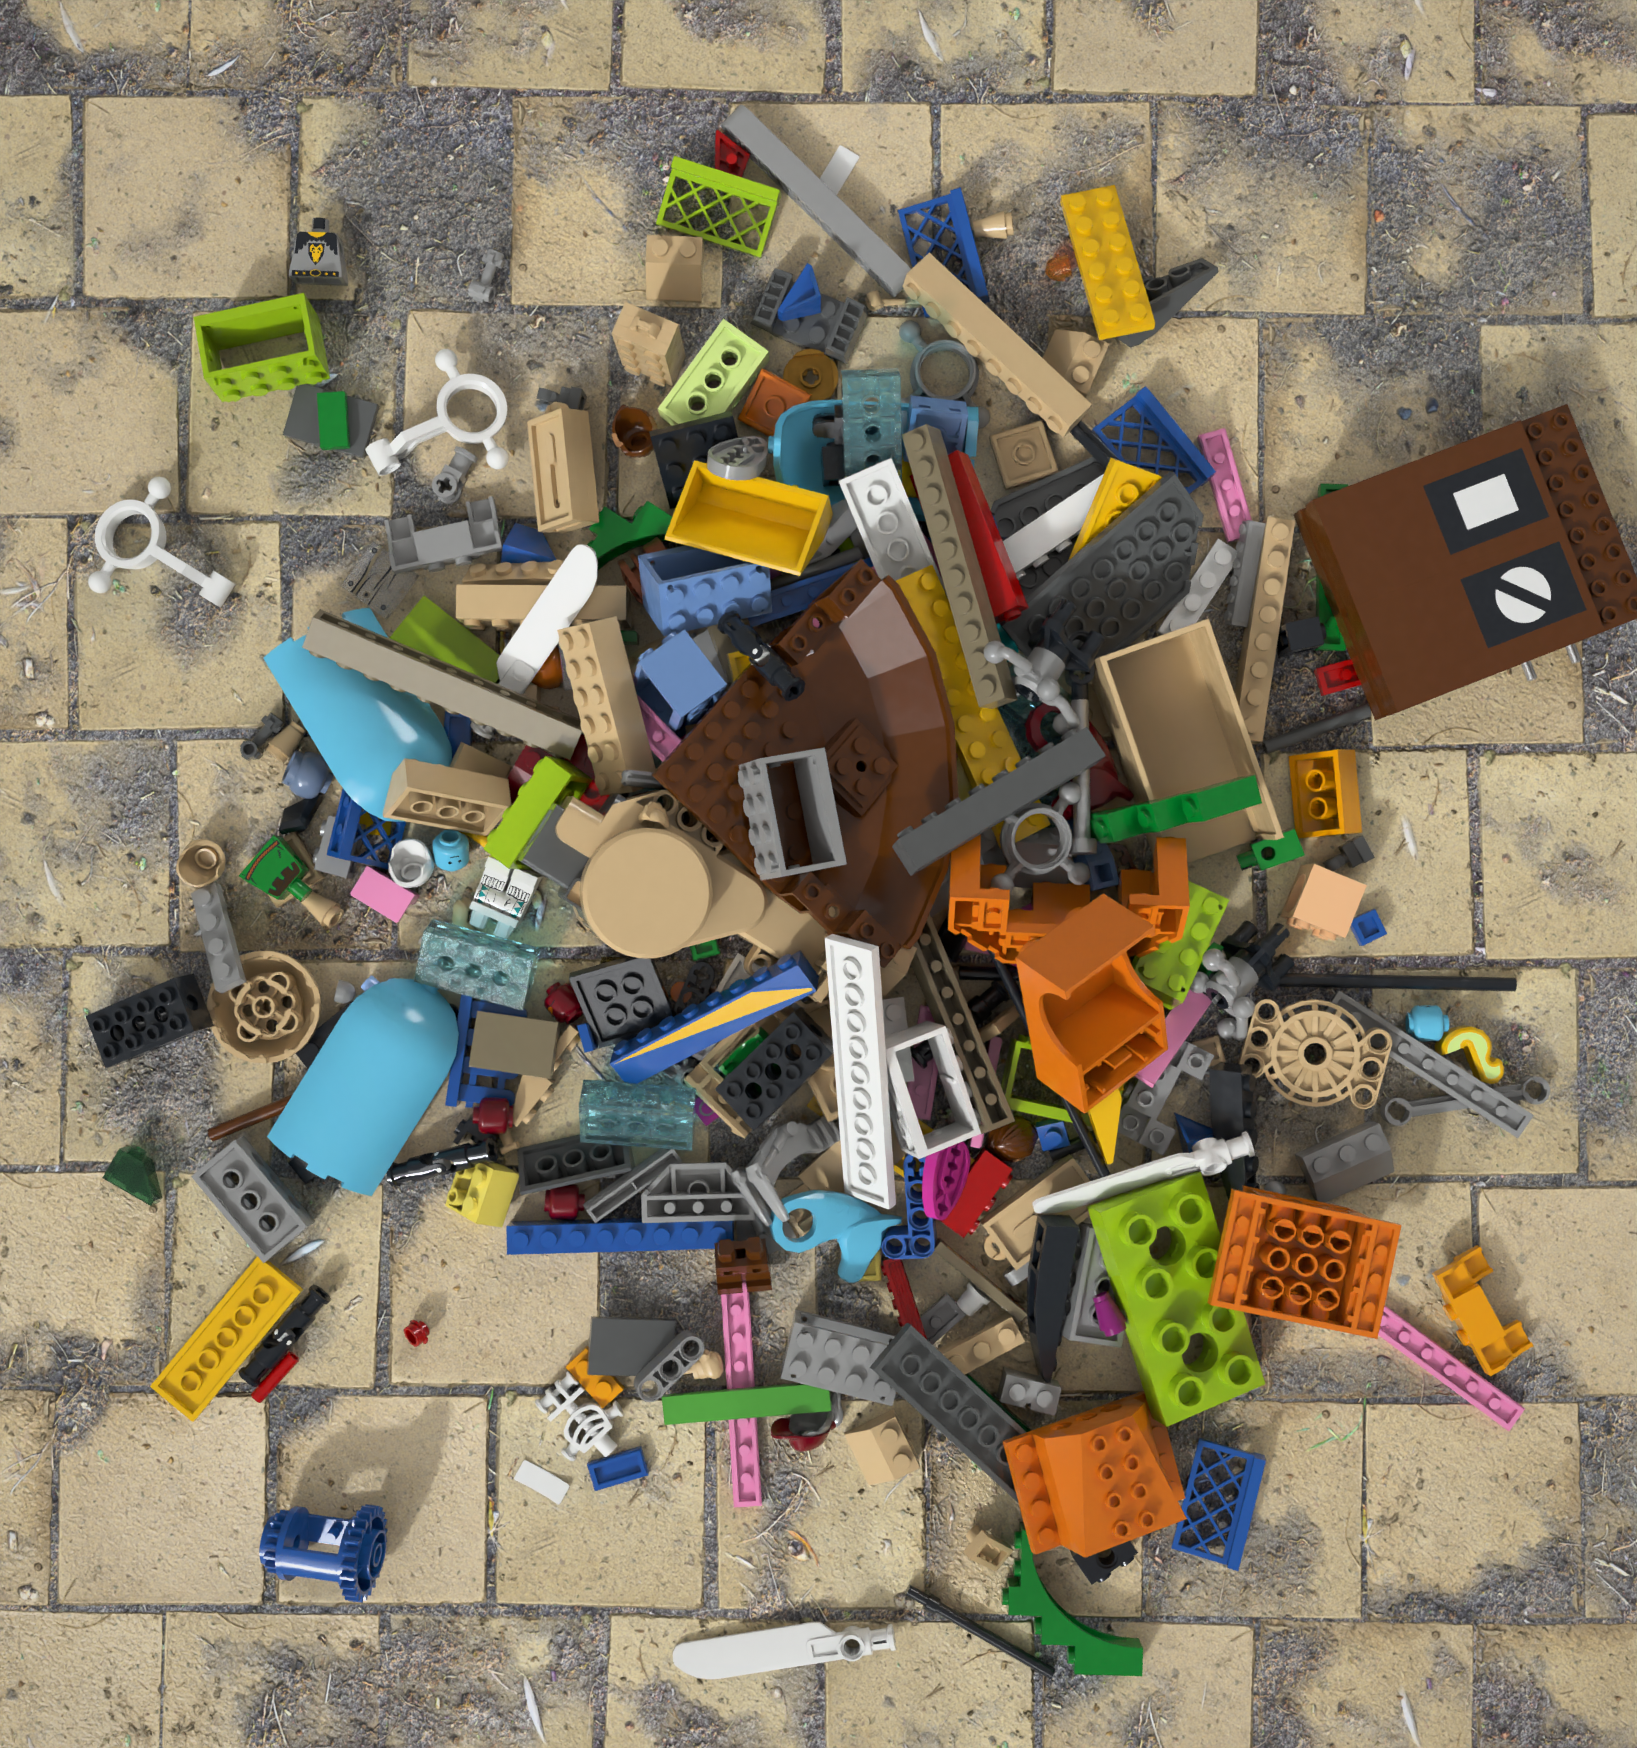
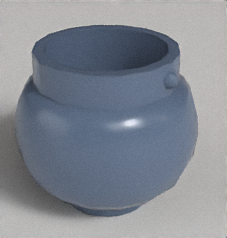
[281,750,334,799]

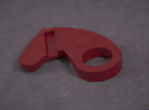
[1025,702,1134,821]

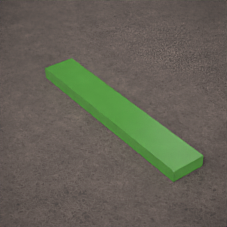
[662,1383,832,1425]

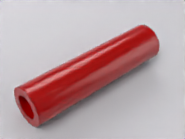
[251,1351,299,1403]

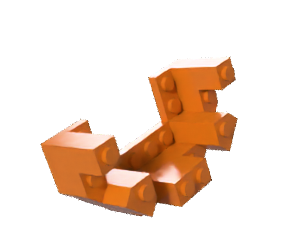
[948,834,1190,964]

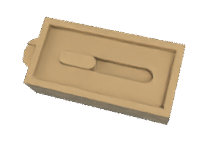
[612,302,686,387]
[527,402,599,534]
[980,1154,1104,1271]

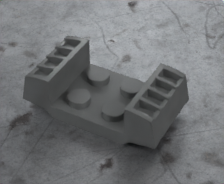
[750,268,868,364]

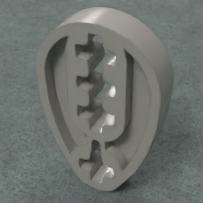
[707,436,768,480]

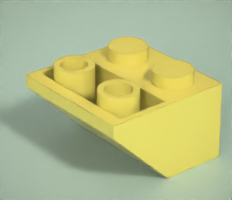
[445,1161,519,1227]

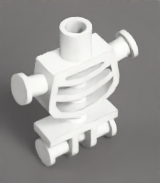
[535,1371,624,1462]

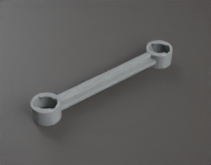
[1380,1075,1550,1126]

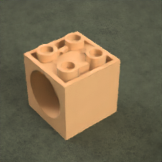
[1280,864,1367,941]

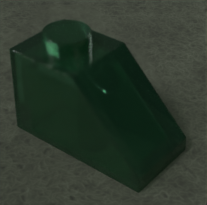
[102,1145,163,1206]

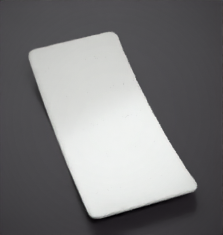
[514,1460,569,1505]

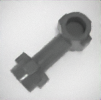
[240,712,284,761]

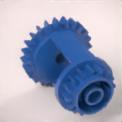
[259,1504,388,1603]

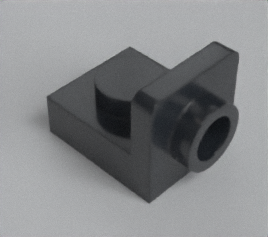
[453,1117,500,1145]

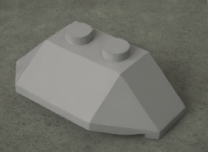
[641,1162,755,1223]

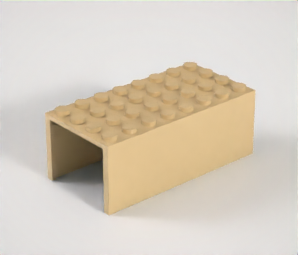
[1092,619,1284,863]

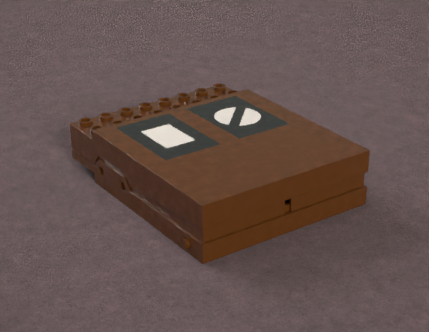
[1294,404,1637,721]

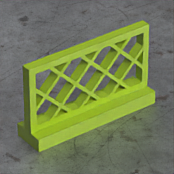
[656,156,782,258]

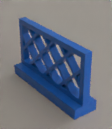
[898,187,990,318]
[1092,386,1216,495]
[327,789,406,869]
[1171,1438,1266,1571]

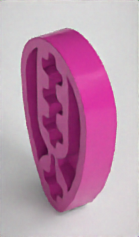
[922,1141,970,1220]

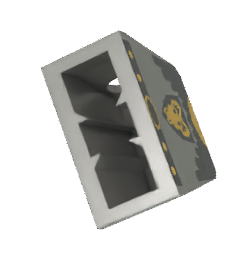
[289,218,348,286]

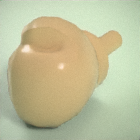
[683,1349,724,1379]

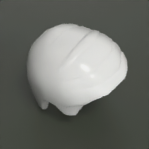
[388,838,434,888]

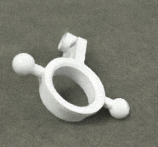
[365,349,509,476]
[88,476,236,608]

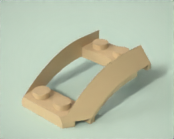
[683,1011,786,1138]

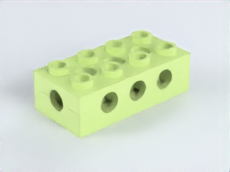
[658,319,770,426]

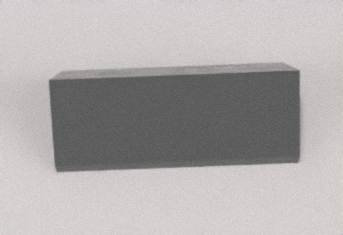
[517,1124,635,1195]

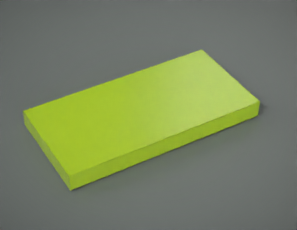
[389,595,500,684]

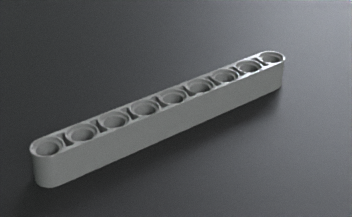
[721,104,911,297]

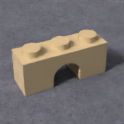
[938,1311,1025,1375]

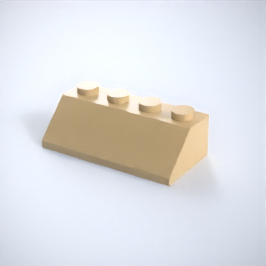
[383,758,512,836]

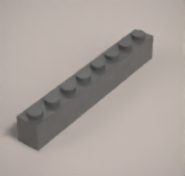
[892,727,1106,876]

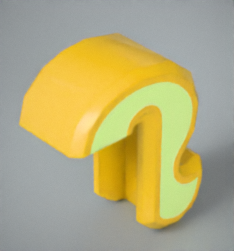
[1434,1025,1504,1084]

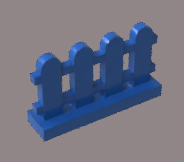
[445,993,528,1108]

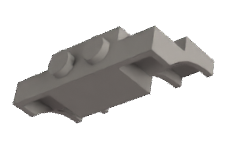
[384,496,503,574]
[1117,1041,1214,1155]

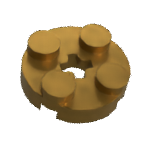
[783,349,838,401]

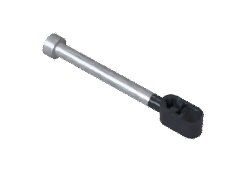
[1065,631,1097,855]

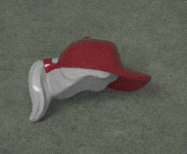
[771,1392,843,1452]

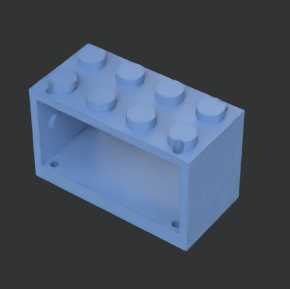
[638,545,772,636]
[633,629,727,738]

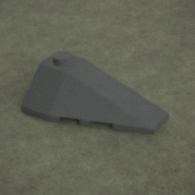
[1116,258,1219,348]

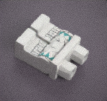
[469,855,543,939]

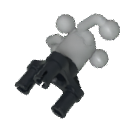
[984,599,1106,735]
[1190,920,1295,1041]

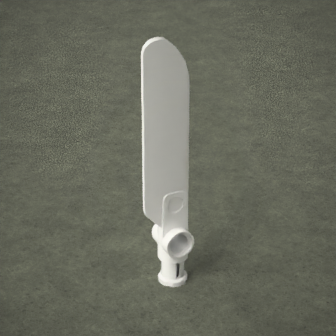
[470,544,598,739]
[1032,1131,1255,1214]
[673,1622,896,1679]

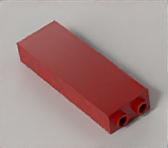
[909,450,1029,624]

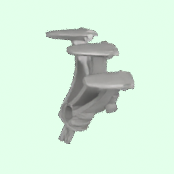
[730,1115,840,1226]

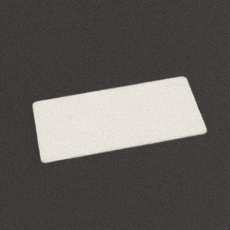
[820,145,860,195]

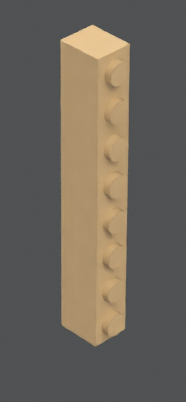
[903,253,1092,438]
[1235,517,1295,744]

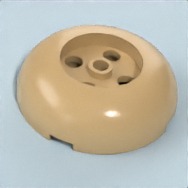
[207,951,322,1063]

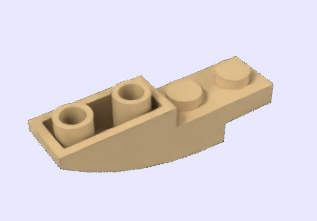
[513,1024,581,1127]

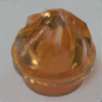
[1045,254,1073,282]

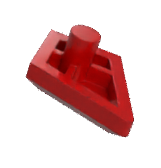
[715,130,750,178]

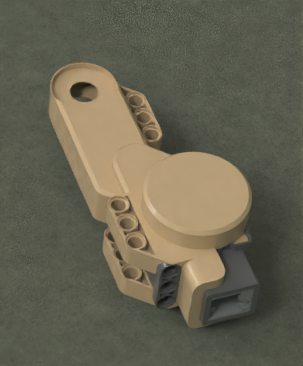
[518,790,896,1009]

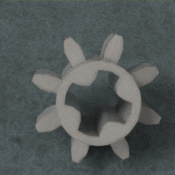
[663,1057,696,1090]

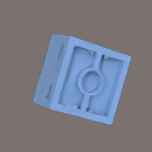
[902,395,968,462]

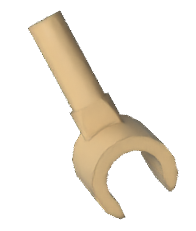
[865,291,905,311]

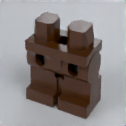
[714,1237,772,1295]

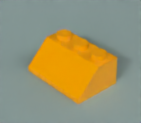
[1289,749,1362,838]

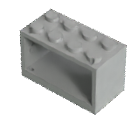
[738,747,847,880]
[781,1309,897,1406]

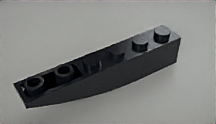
[1209,1062,1260,1200]
[1027,1214,1081,1383]

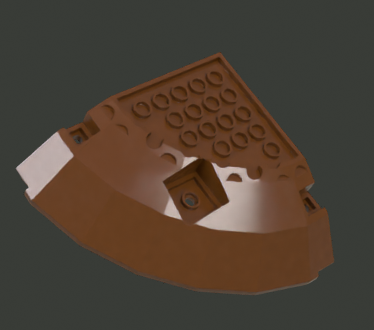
[652,559,959,968]

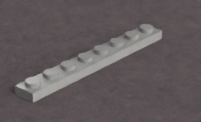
[1325,990,1534,1138]

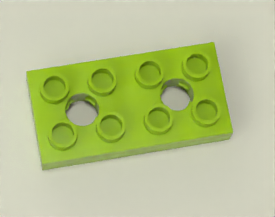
[1087,1171,1265,1427]

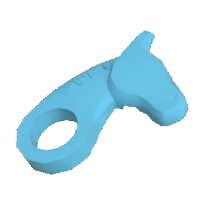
[769,1190,902,1283]

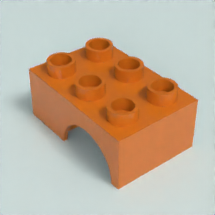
[1015,893,1168,1114]

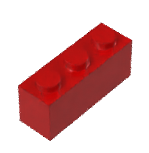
[939,1147,1013,1238]

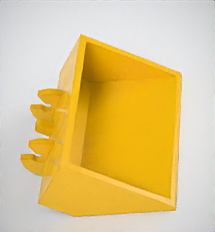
[665,460,833,576]

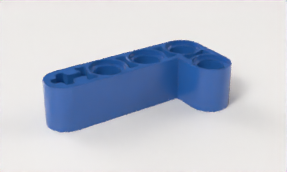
[881,1153,937,1259]

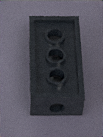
[86,973,214,1069]
[715,1007,834,1131]

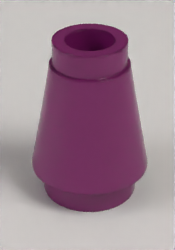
[1092,1291,1127,1337]

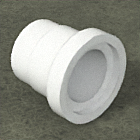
[956,1281,991,1316]

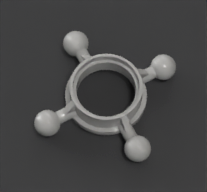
[892,320,990,429]
[990,782,1090,893]

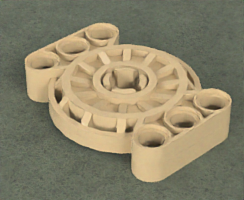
[1238,997,1392,1109]

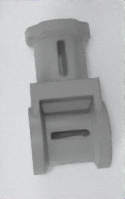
[432,446,478,504]

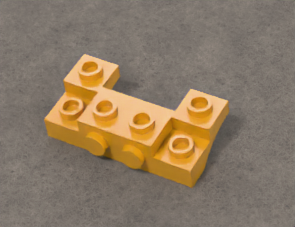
[1432,1245,1533,1376]

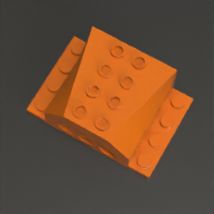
[1207,1185,1402,1339]
[1003,1391,1187,1558]

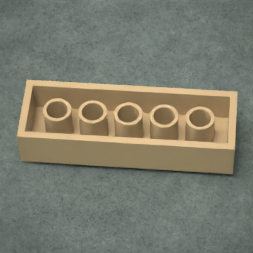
[456,584,631,632]
[557,616,656,796]

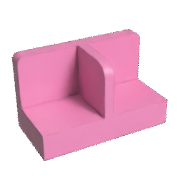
[350,866,420,923]

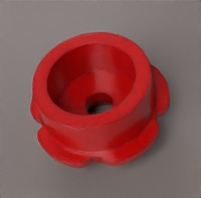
[404,1320,430,1347]

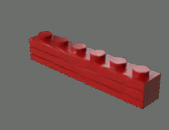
[881,1259,927,1339]

